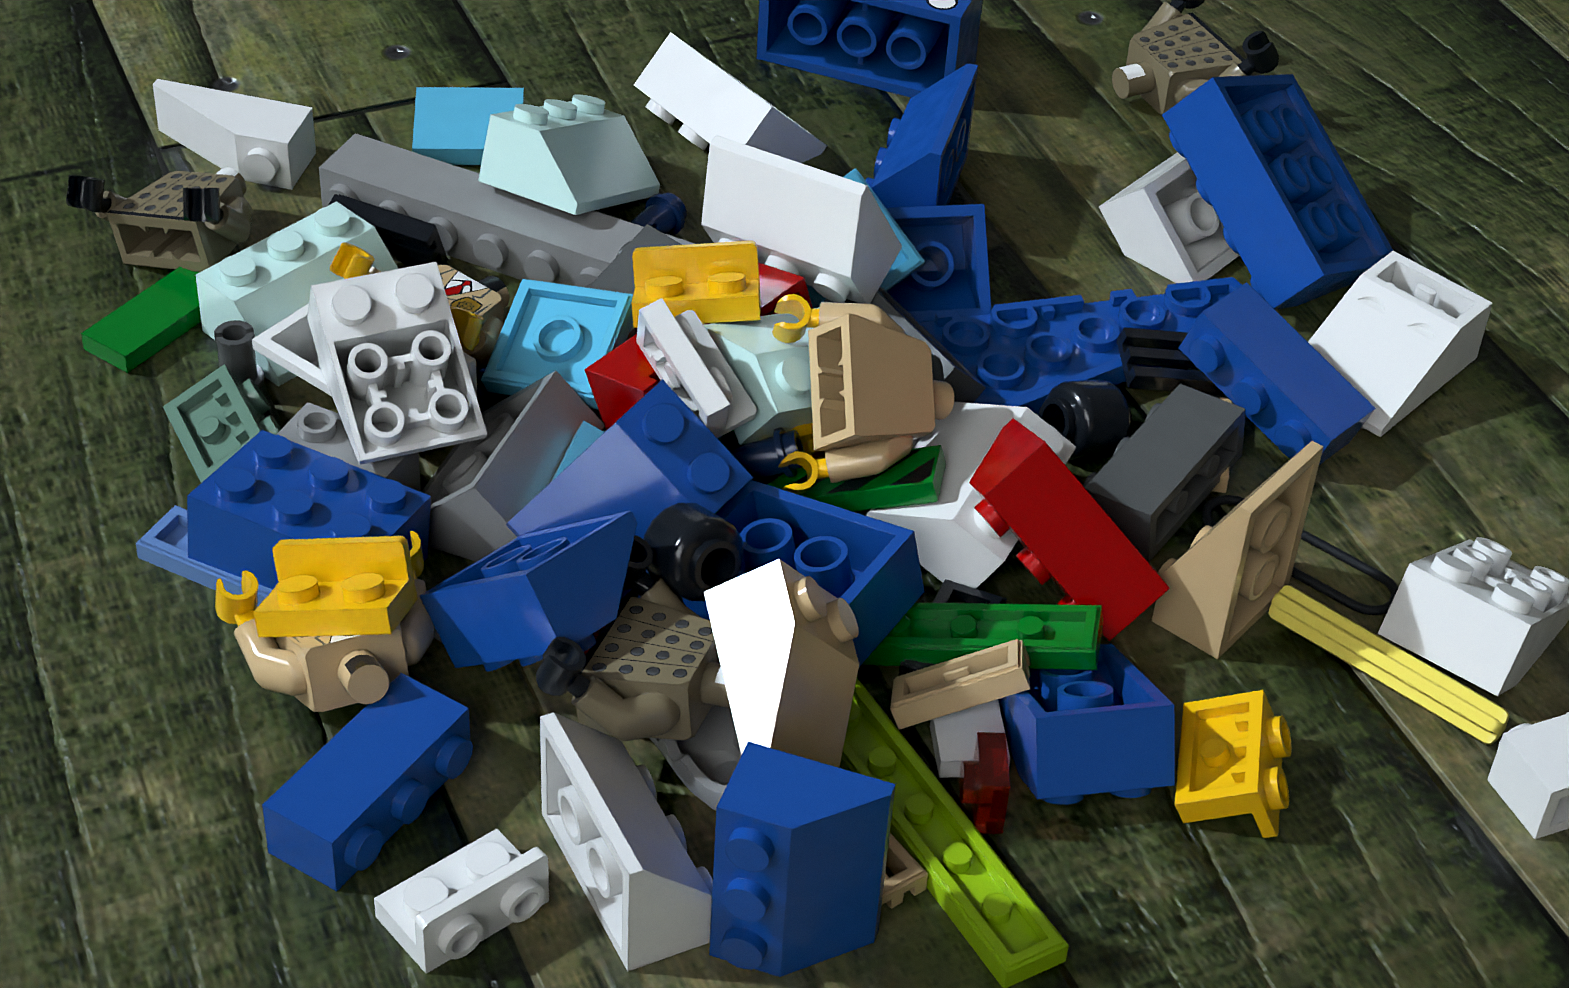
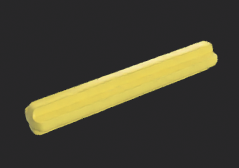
[1268,585,1510,745]

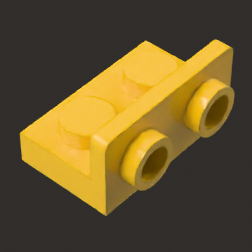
[631,240,761,328]
[254,536,418,637]
[1174,690,1292,838]

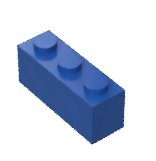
[1179,282,1376,465]
[262,673,473,892]

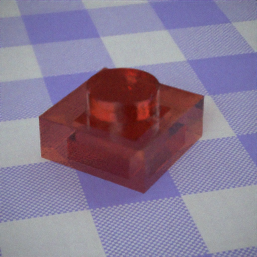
[959,732,1010,834]

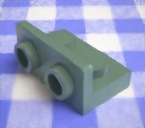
[163,364,282,483]

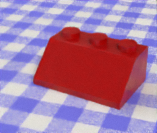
[969,418,1170,641]

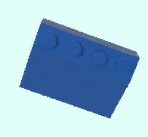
[1162,74,1394,310]

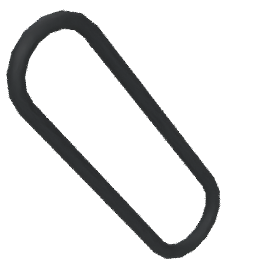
[1202,495,1399,616]

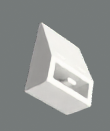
[1308,251,1493,437]
[307,262,487,465]
[1378,537,1569,696]

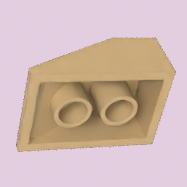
[1152,441,1323,659]
[704,559,859,768]

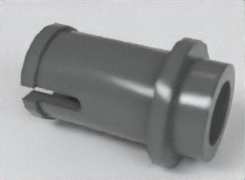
[214,320,264,388]

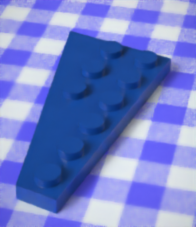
[919,277,1242,415]

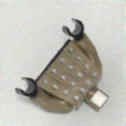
[1112,0,1279,115]
[66,167,253,272]
[536,535,731,741]

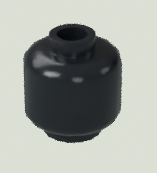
[1038,380,1132,460]
[643,503,744,601]

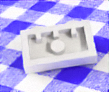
[636,298,757,438]
[374,829,549,974]

